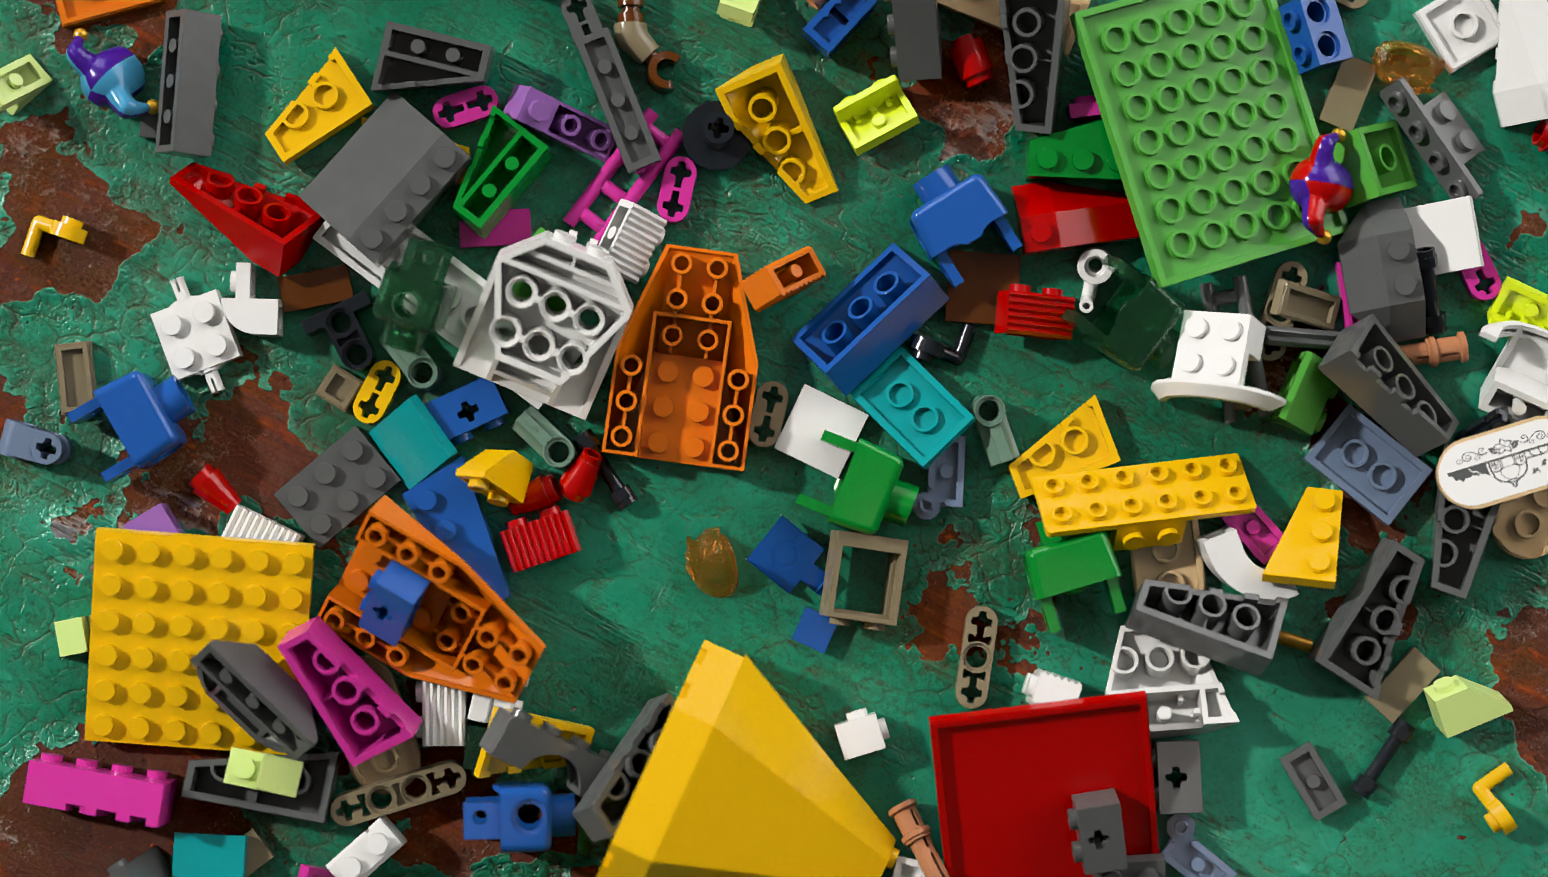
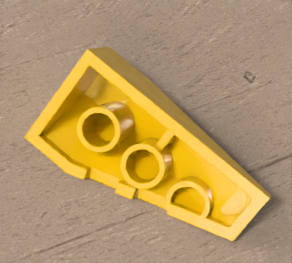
[715,53,838,204]

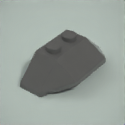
[1337,197,1426,342]
[190,640,318,760]

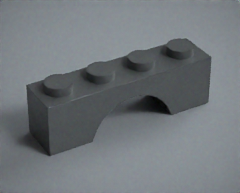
[479,706,612,798]

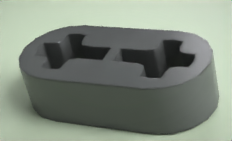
[561,0,603,51]

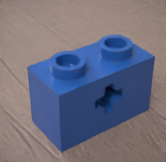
[425,378,511,447]
[358,560,430,647]

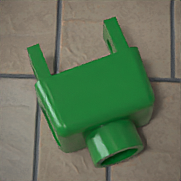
[795,430,919,535]
[1023,521,1127,633]

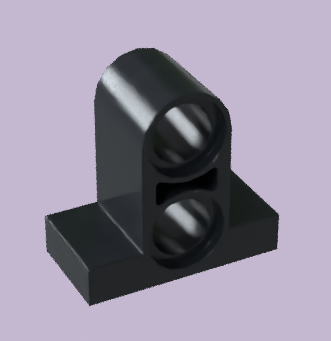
[301,290,377,372]

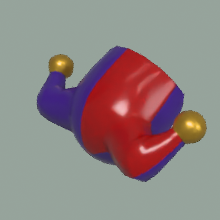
[1289,128,1353,245]

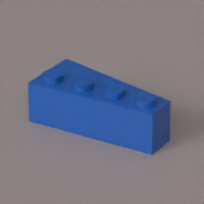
[402,456,513,601]

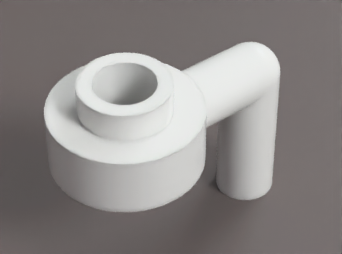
[1077,247,1113,313]

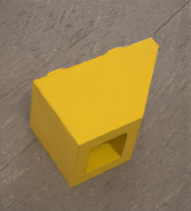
[455,449,534,507]

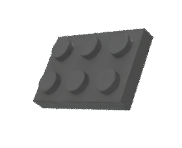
[274,425,402,549]

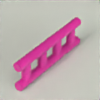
[563,107,683,245]

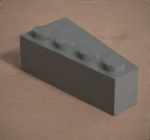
[999,0,1071,134]
[1318,313,1459,457]
[1427,441,1500,601]
[1307,538,1425,700]
[1125,579,1289,677]
[572,693,676,842]
[181,752,343,825]

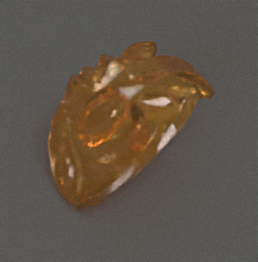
[1373,40,1446,95]
[684,526,738,598]

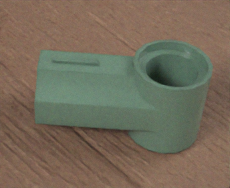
[379,323,443,391]
[969,395,1020,466]
[511,405,578,470]

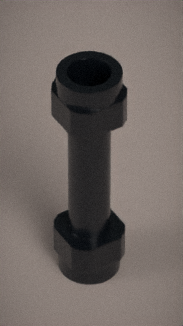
[1416,246,1447,334]
[573,429,638,511]
[1350,717,1416,800]

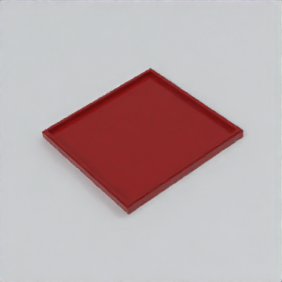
[928,690,1159,877]

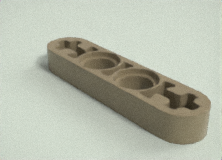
[330,759,466,826]

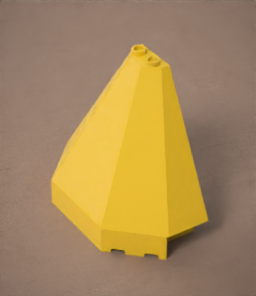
[596,640,900,877]

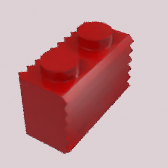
[994,284,1076,341]
[499,505,582,573]

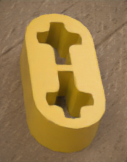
[353,360,403,424]

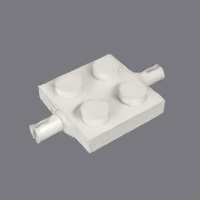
[150,276,243,394]

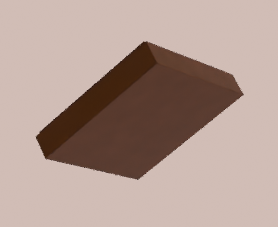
[944,250,1021,325]

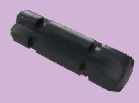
[1454,406,1512,441]

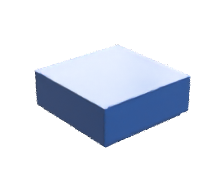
[792,606,837,653]

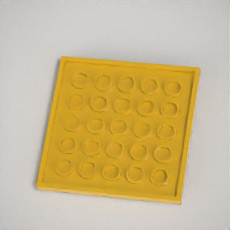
[84,527,315,755]

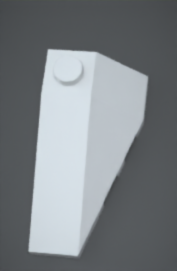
[1493,0,1548,127]

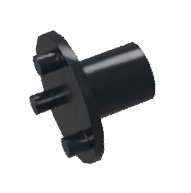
[682,101,752,171]

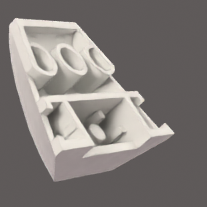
[1104,625,1240,738]

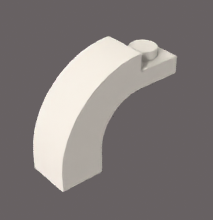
[1195,526,1299,600]

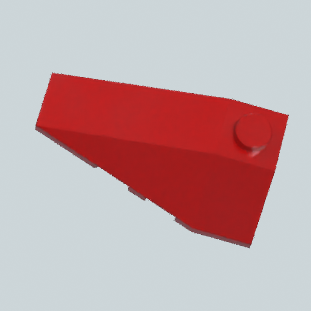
[169,162,325,277]
[1011,181,1140,257]

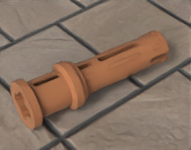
[1399,331,1469,368]
[887,798,949,877]

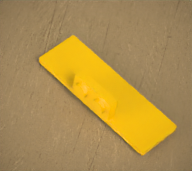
[1031,453,1257,551]

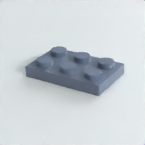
[1302,403,1432,526]

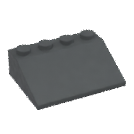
[299,91,472,268]

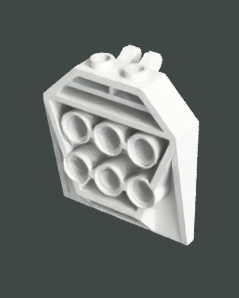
[453,229,634,420]

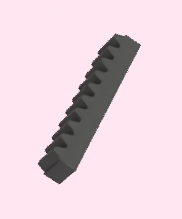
[575,27,662,174]

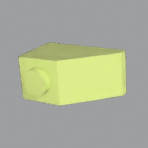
[1423,675,1513,738]

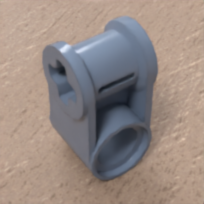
[0,418,72,465]

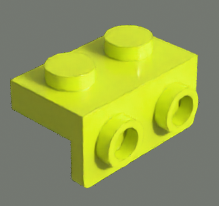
[833,75,920,156]
[1487,276,1548,337]

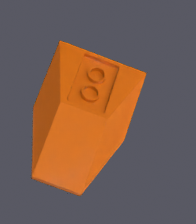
[602,244,758,472]
[318,494,546,703]

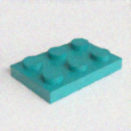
[850,345,976,470]

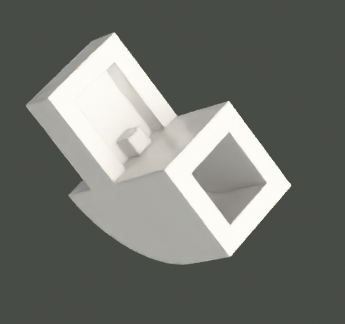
[221,262,284,337]

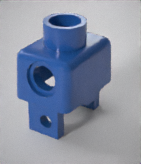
[909,164,1022,289]
[67,371,196,483]
[463,781,576,853]

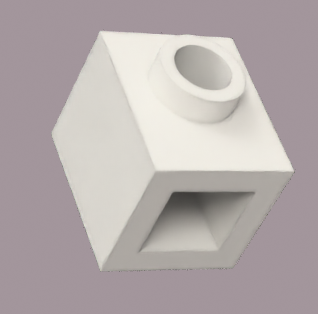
[834,708,890,760]

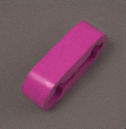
[433,85,500,130]
[657,156,697,224]
[1457,241,1501,302]

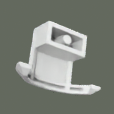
[1151,310,1287,411]
[1478,321,1548,423]

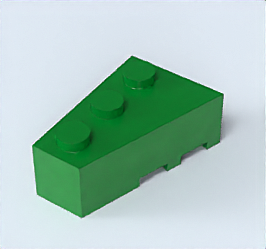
[453,105,552,240]

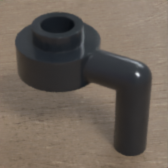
[908,323,977,366]

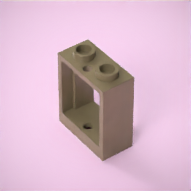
[819,530,908,631]

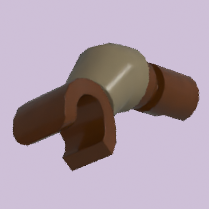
[614,0,681,95]

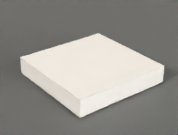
[1413,0,1499,74]
[1404,196,1484,275]
[774,384,868,479]

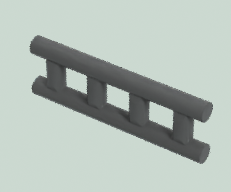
[1199,275,1273,424]

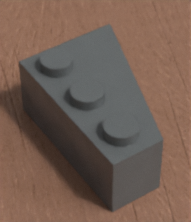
[371,21,496,93]

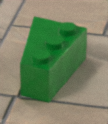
[1025,120,1123,185]

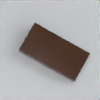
[277,264,354,314]

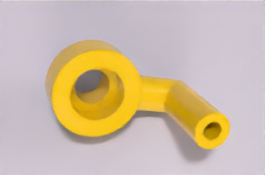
[21,215,88,258]
[1472,762,1518,836]

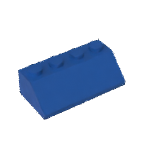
[791,242,949,396]

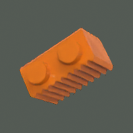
[741,246,826,312]

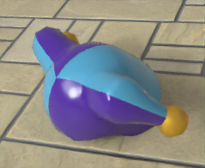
[65,28,159,119]

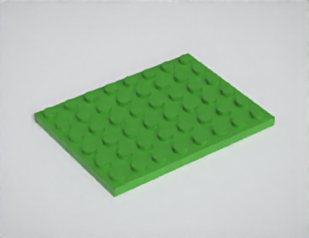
[1069,0,1349,290]

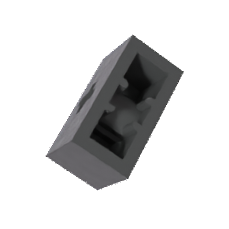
[1151,738,1203,814]
[1067,788,1128,875]

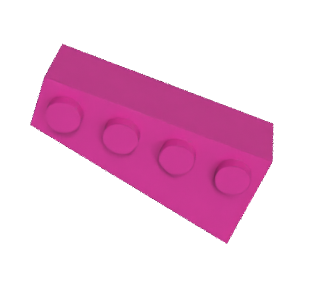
[277,616,422,767]
[22,752,178,828]

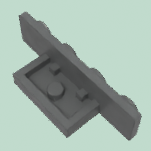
[1379,77,1484,200]

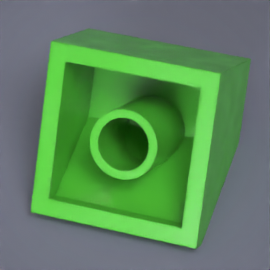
[1334,119,1417,208]
[1267,351,1339,437]

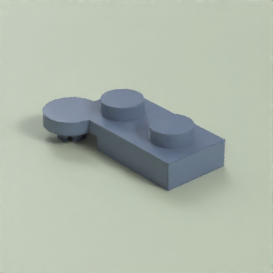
[912,436,966,520]
[1159,813,1237,877]

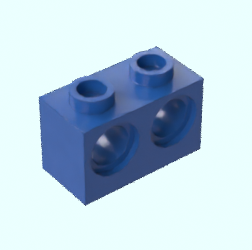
[802,0,878,60]
[1278,0,1353,75]

